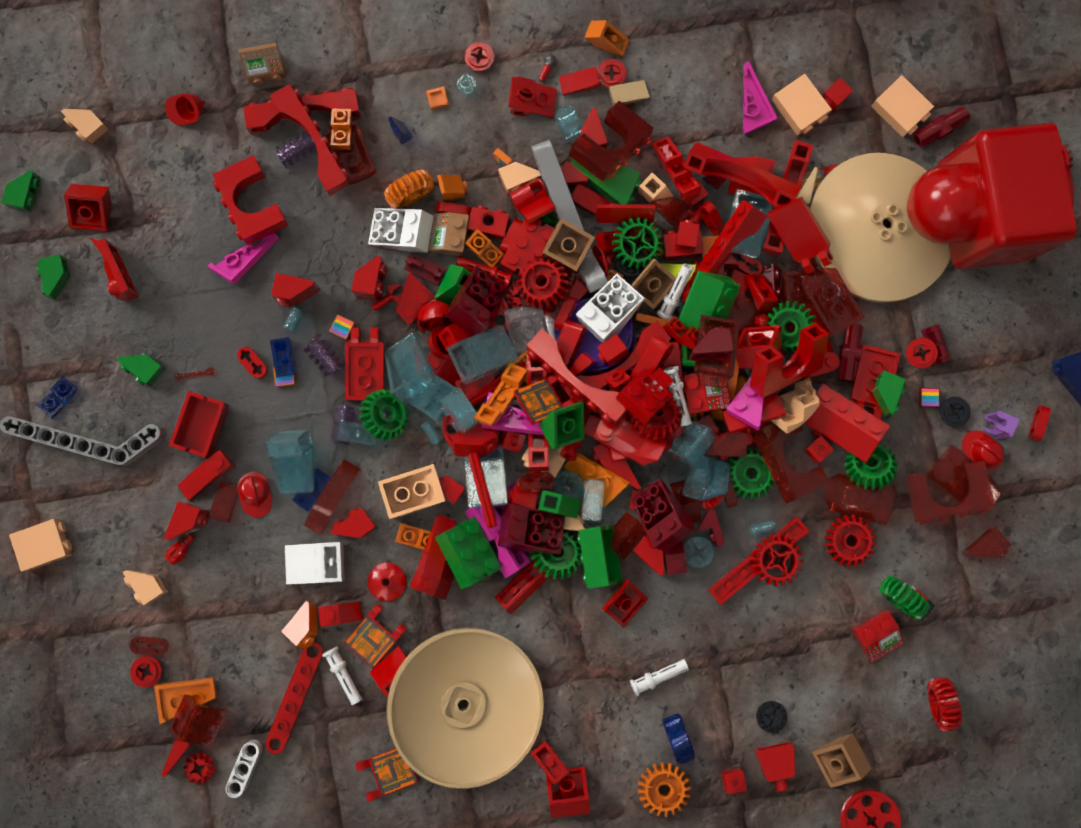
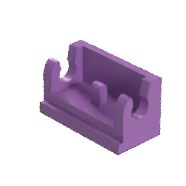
[983,411,1019,440]

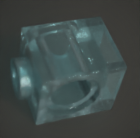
[555,106,583,139]

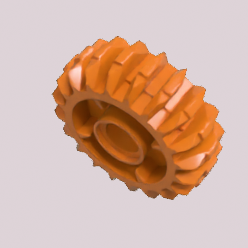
[384,170,434,209]
[637,762,691,817]

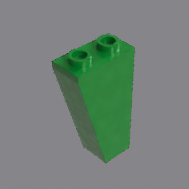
[571,147,642,204]

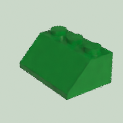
[678,270,740,335]

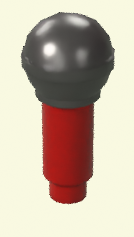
[539,54,557,82]

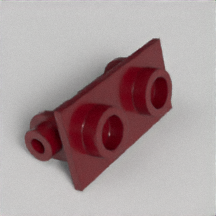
[404,253,446,286]
[761,264,783,304]
[921,325,951,366]

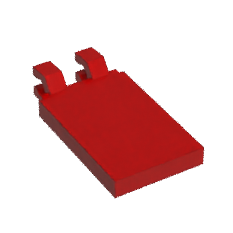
[767,197,833,274]
[345,327,384,400]
[850,344,900,420]

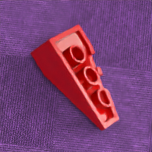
[410,514,456,600]

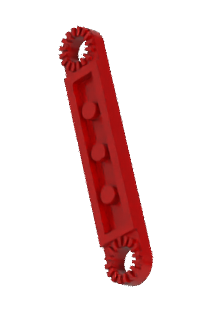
[265,642,323,754]

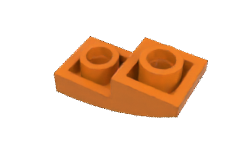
[330,109,352,150]
[465,229,504,268]
[395,523,431,550]

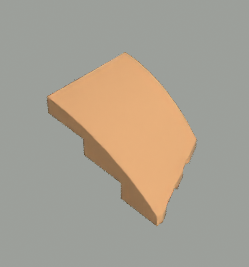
[771,378,820,433]

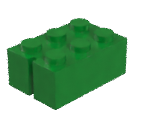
[435,516,502,589]
[578,525,623,589]

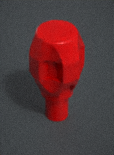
[165,533,195,565]

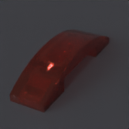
[304,459,361,535]

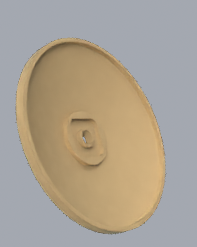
[809,153,951,303]
[387,628,544,788]

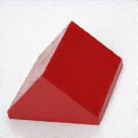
[601,579,648,628]

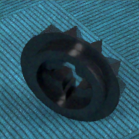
[616,247,645,277]
[939,397,971,427]
[756,701,788,733]

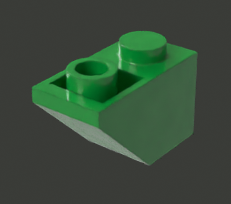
[1,171,40,212]
[37,254,70,300]
[434,264,471,306]
[117,354,166,386]
[872,371,906,418]
[538,490,581,519]

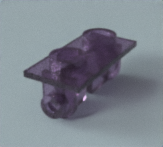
[331,405,355,445]

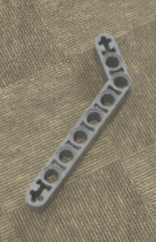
[531,140,608,293]
[0,416,165,466]

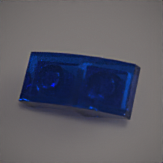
[37,376,78,419]

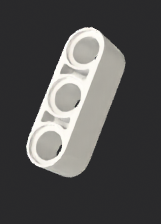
[226,740,263,798]

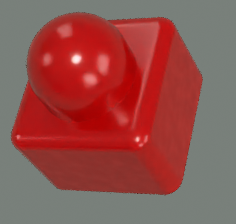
[907,122,1076,270]

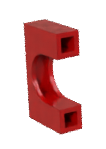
[212,155,289,245]
[750,323,829,398]

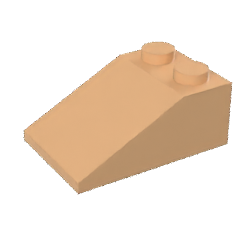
[378,464,445,519]

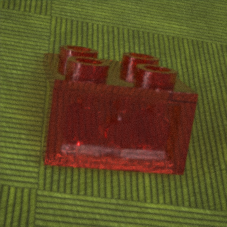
[168,694,227,746]

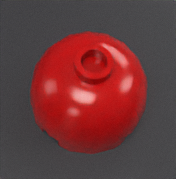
[417,300,455,334]

